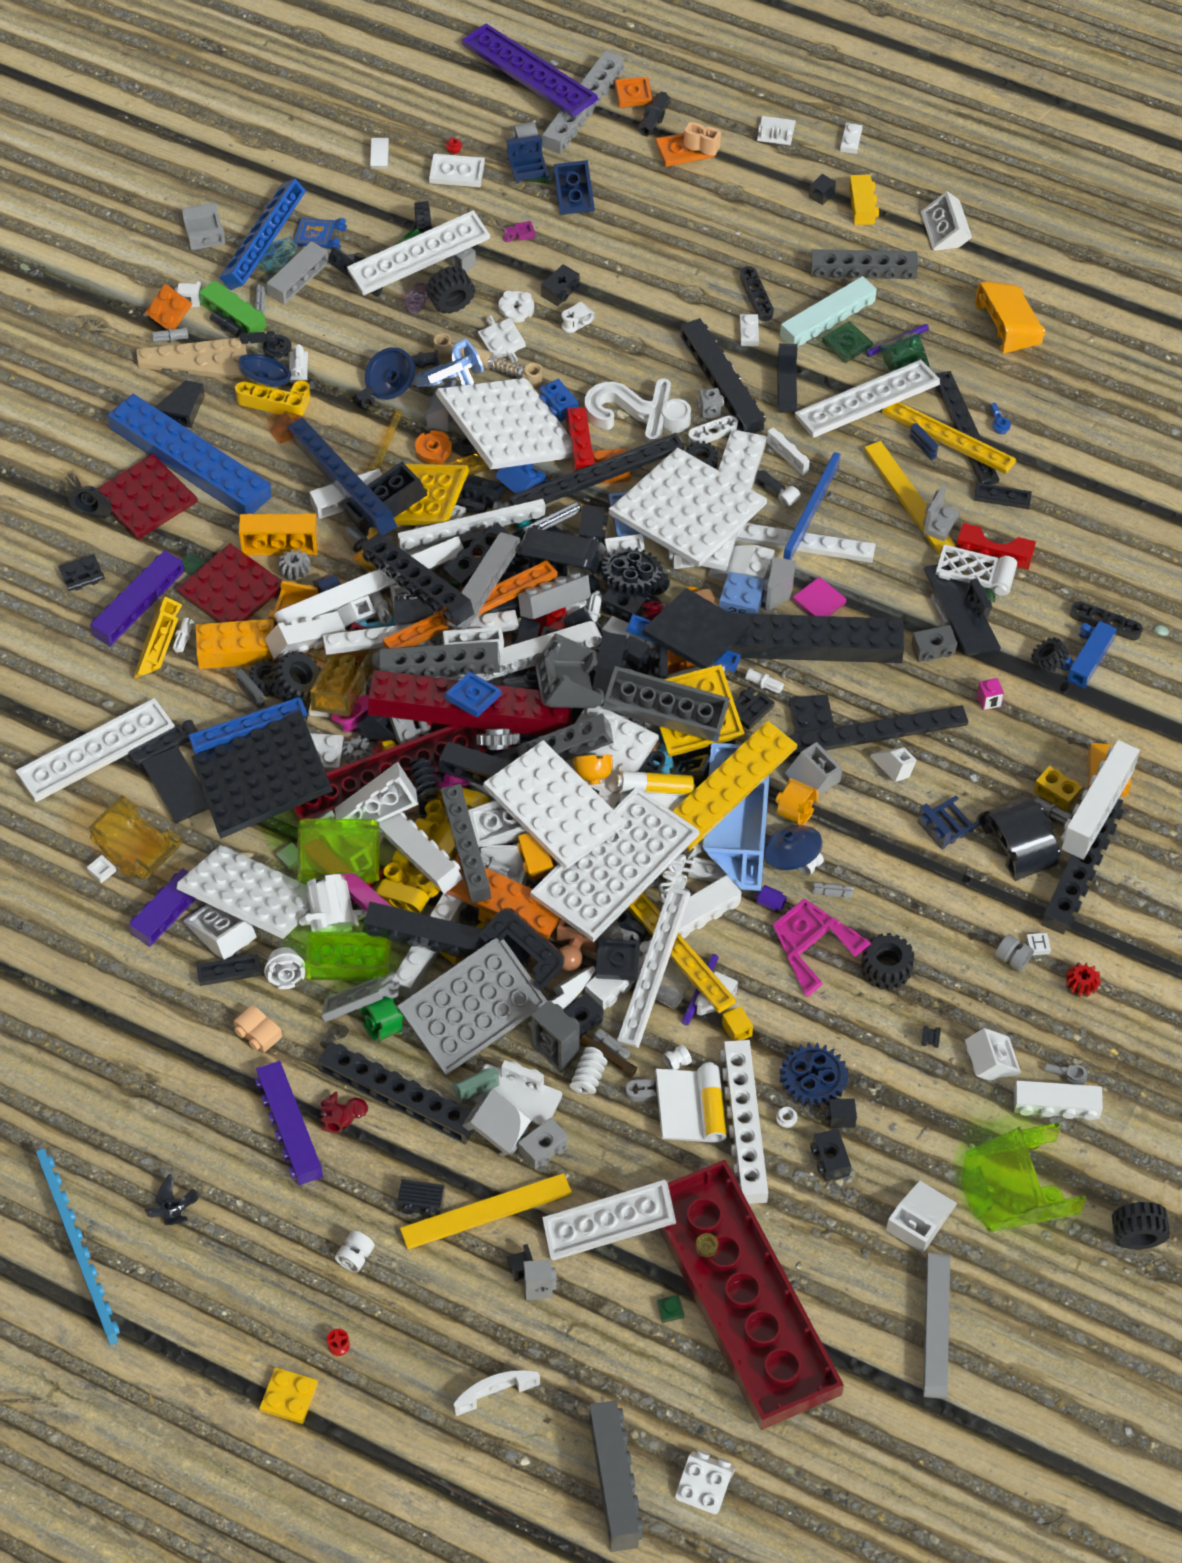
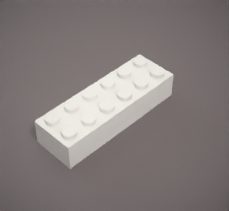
[1061,740,1140,860]

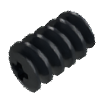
[408,758,441,803]

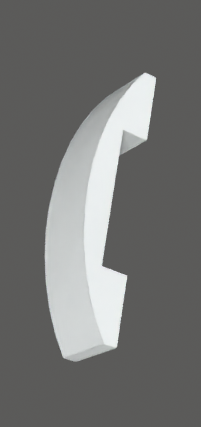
[454,1370,540,1416]

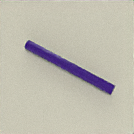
[866,324,929,357]
[681,954,719,1026]

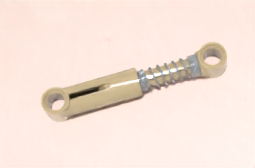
[433,333,543,388]

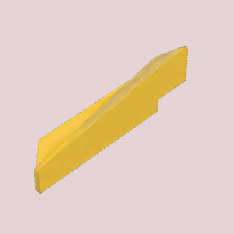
[133,597,182,679]

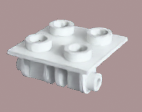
[757,116,796,146]

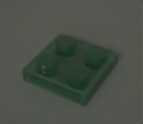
[822,321,873,363]

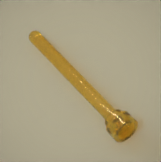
[366,410,402,473]

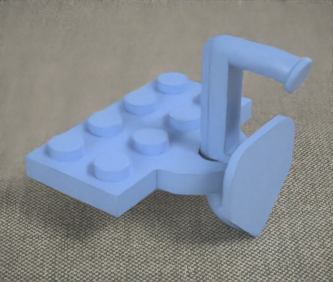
[410,338,484,388]

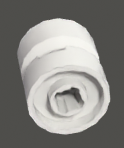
[335,1230,375,1273]

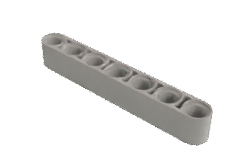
[447,532,520,630]
[923,1253,950,1399]

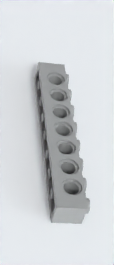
[542,51,624,154]

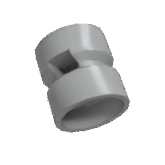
[995,934,1034,972]

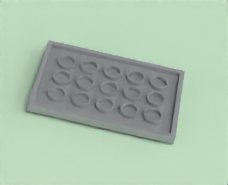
[397,938,547,1076]

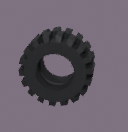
[426,266,475,314]
[268,651,323,702]
[861,933,915,990]
[1111,1202,1170,1250]

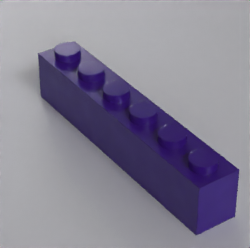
[90,550,184,647]
[254,1060,323,1185]

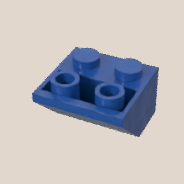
[495,464,550,494]

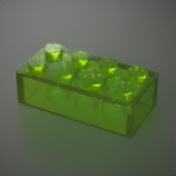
[305,932,392,981]

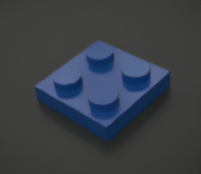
[445,671,501,718]

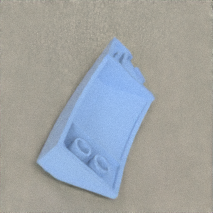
[703,743,770,891]

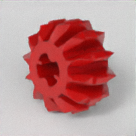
[1065,962,1101,998]

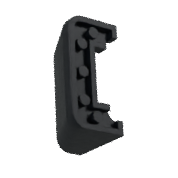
[478,907,565,991]

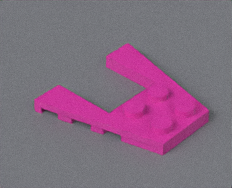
[773,899,871,997]

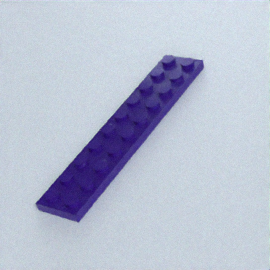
[461,23,598,117]

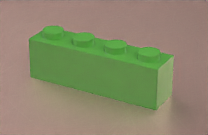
[199,280,266,335]

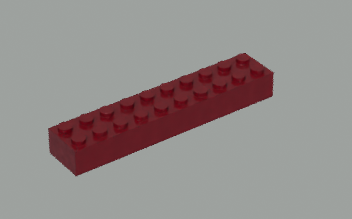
[368,670,569,736]
[292,725,487,831]

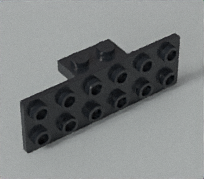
[923,562,1001,656]

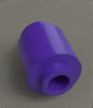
[755,885,787,911]

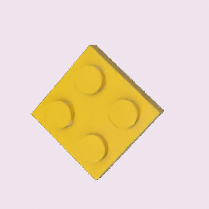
[260,1367,318,1424]

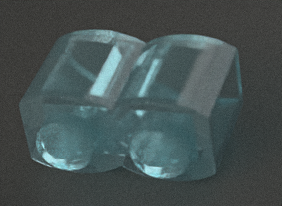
[260,236,298,273]

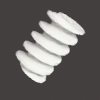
[570,1047,607,1094]

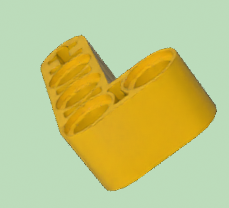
[235,380,310,418]

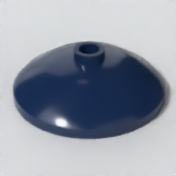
[365,347,415,400]
[238,354,291,387]
[764,825,823,870]

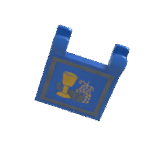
[293,218,347,249]

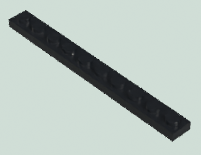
[510,433,684,506]
[788,705,969,757]

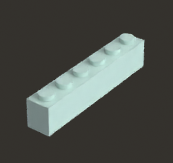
[780,276,877,346]

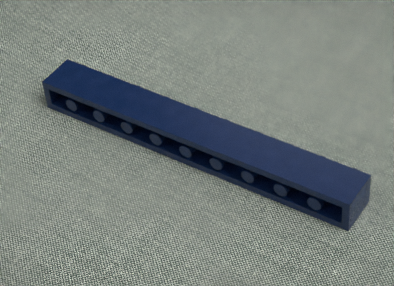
[287,417,397,536]

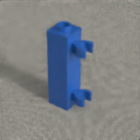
[1060,621,1117,688]

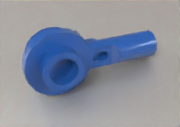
[990,403,1011,435]

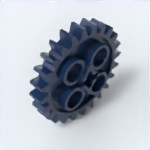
[779,1043,849,1108]

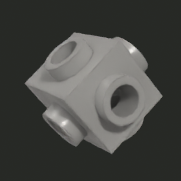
[697,388,724,418]

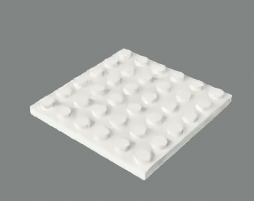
[436,378,572,470]
[609,448,767,567]

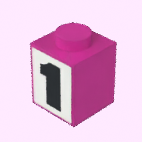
[977,678,1004,710]

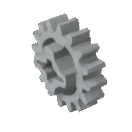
[476,728,520,750]

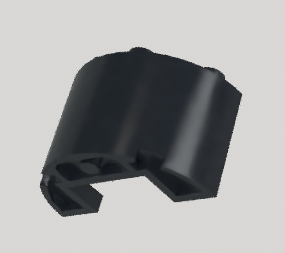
[977,796,1061,881]

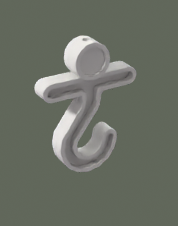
[585,378,691,444]

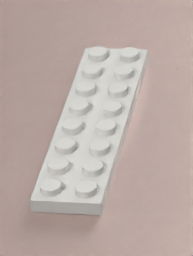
[347,210,490,296]
[795,360,940,438]
[16,698,174,802]

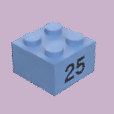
[719,572,765,614]

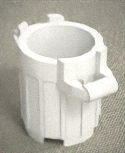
[299,874,366,935]

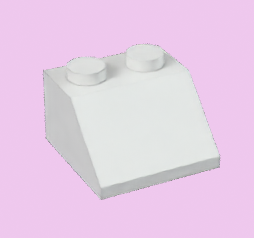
[965,1028,1021,1081]

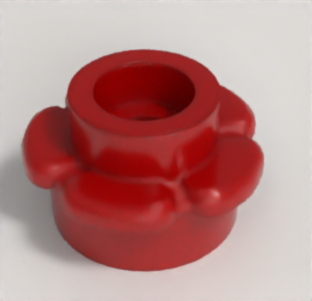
[446,138,462,154]

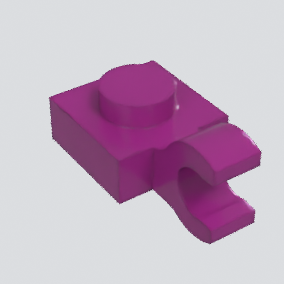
[503,221,536,242]

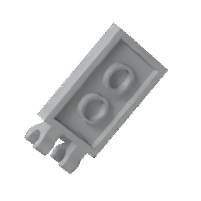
[322,972,400,1022]

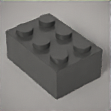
[531,1000,580,1072]

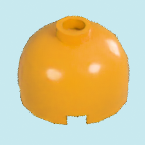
[572,754,613,785]

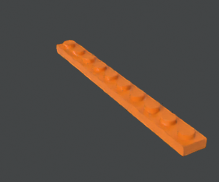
[382,560,557,649]

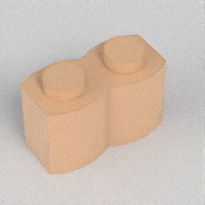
[684,122,721,155]
[234,1005,282,1053]

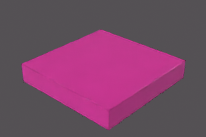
[792,577,847,616]

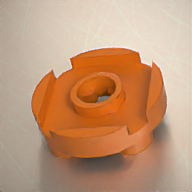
[415,430,452,465]

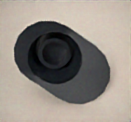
[68,485,112,517]

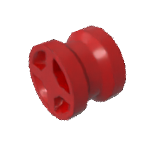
[327,1329,350,1356]

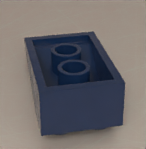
[553,160,595,215]

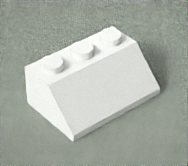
[921,191,972,251]

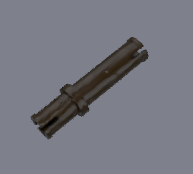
[579,1033,638,1079]

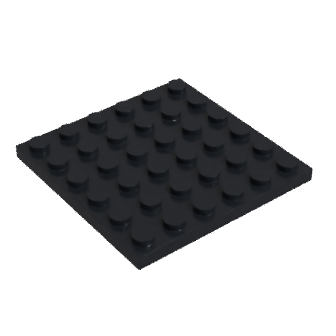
[191,710,333,839]

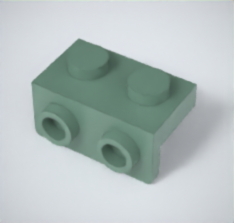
[452,1067,499,1104]

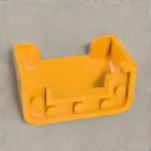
[974,281,1045,354]

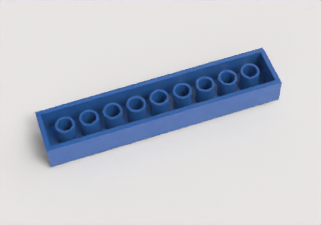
[108,393,272,515]

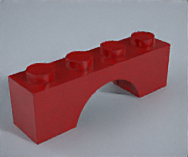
[566,408,594,472]
[956,522,1036,570]

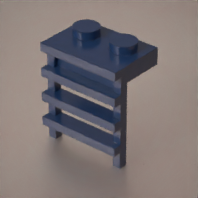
[507,135,550,184]
[918,796,981,850]

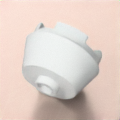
[264,947,306,989]

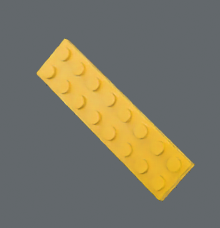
[672,720,797,852]

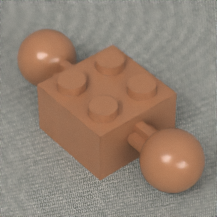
[557,919,604,971]

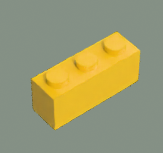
[849,174,879,225]

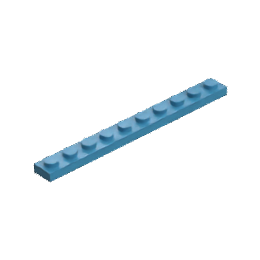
[36,1148,120,1346]

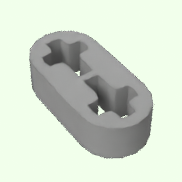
[626,1079,658,1102]

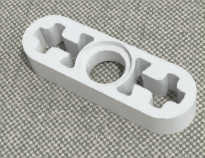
[688,416,738,444]

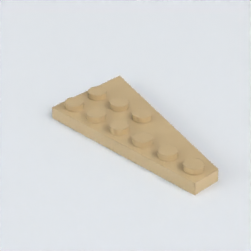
[137,337,250,382]

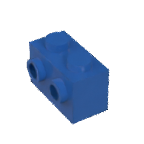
[539,378,578,422]

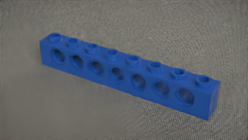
[219,179,306,290]

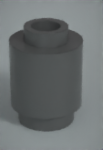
[342,525,368,552]

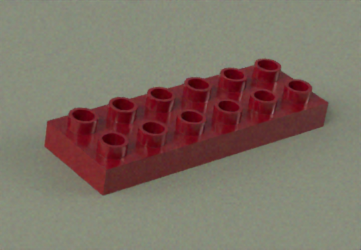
[659,1160,844,1430]

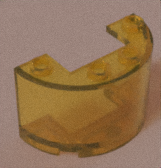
[89,795,183,880]

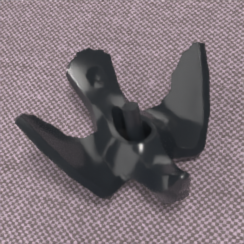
[145,1174,199,1225]

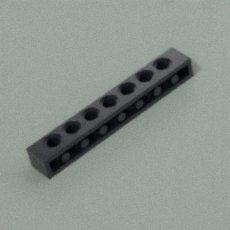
[361,533,475,626]
[1041,799,1125,935]
[318,1042,475,1145]

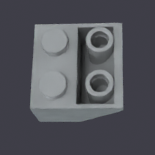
[763,557,796,611]
[785,742,842,795]

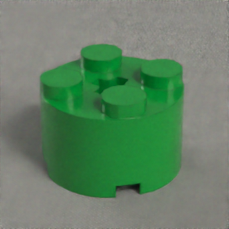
[359,996,404,1042]

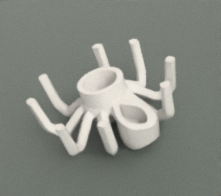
[659,854,696,903]

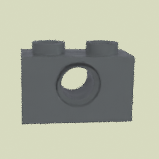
[911,625,957,662]

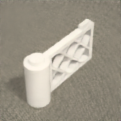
[936,544,1017,596]

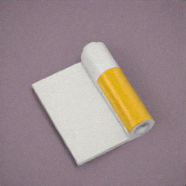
[616,771,694,811]
[655,1062,727,1142]

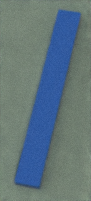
[783,452,841,560]

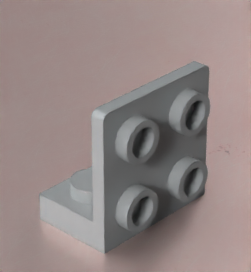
[923,485,960,542]

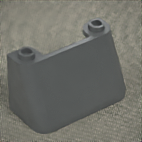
[536,633,605,708]

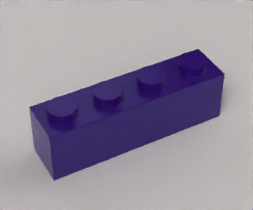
[129,868,197,947]

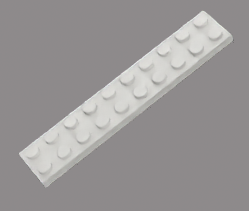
[689,429,767,571]

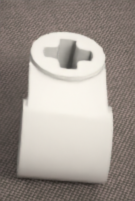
[562,302,595,333]

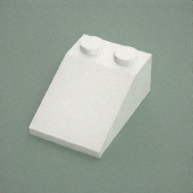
[708,545,775,582]
[468,801,528,847]
[184,904,257,960]

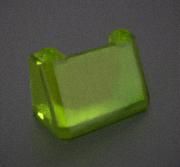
[297,819,380,883]

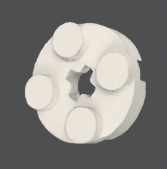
[499,291,534,323]

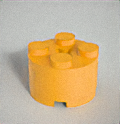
[776,778,819,825]

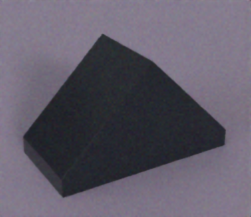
[675,754,710,786]

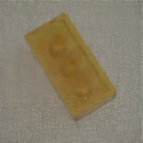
[310,650,373,717]

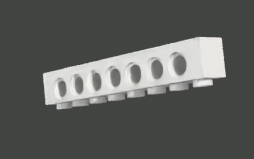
[720,1040,768,1204]

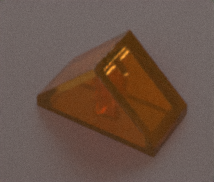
[270,411,305,444]

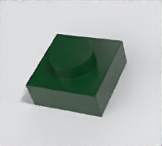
[657,1295,684,1323]

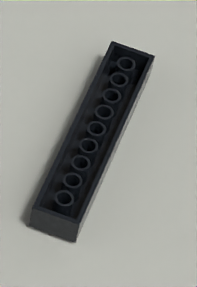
[729,613,904,663]

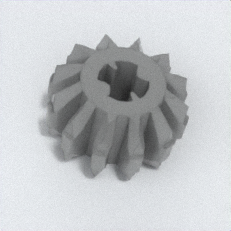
[278,548,311,581]

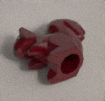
[320,1091,368,1134]

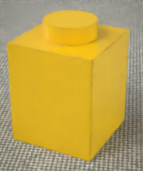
[722,1006,753,1041]

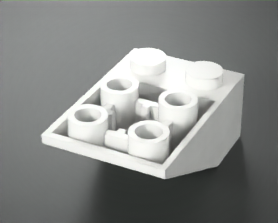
[886,1181,957,1253]

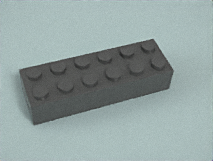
[603,666,730,742]
[589,1400,643,1552]

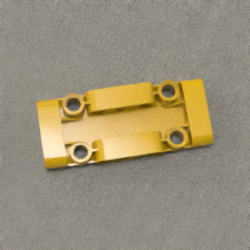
[375,788,492,914]

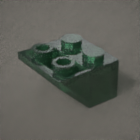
[879,333,930,372]

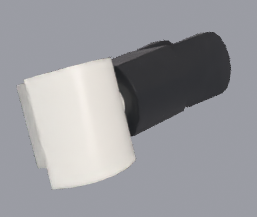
[756,470,801,507]

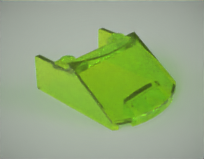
[962,1122,1086,1232]

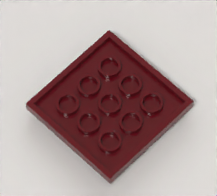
[97,454,198,540]
[177,543,282,623]

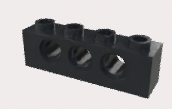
[442,522,511,591]

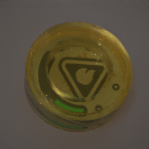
[696,1233,718,1257]

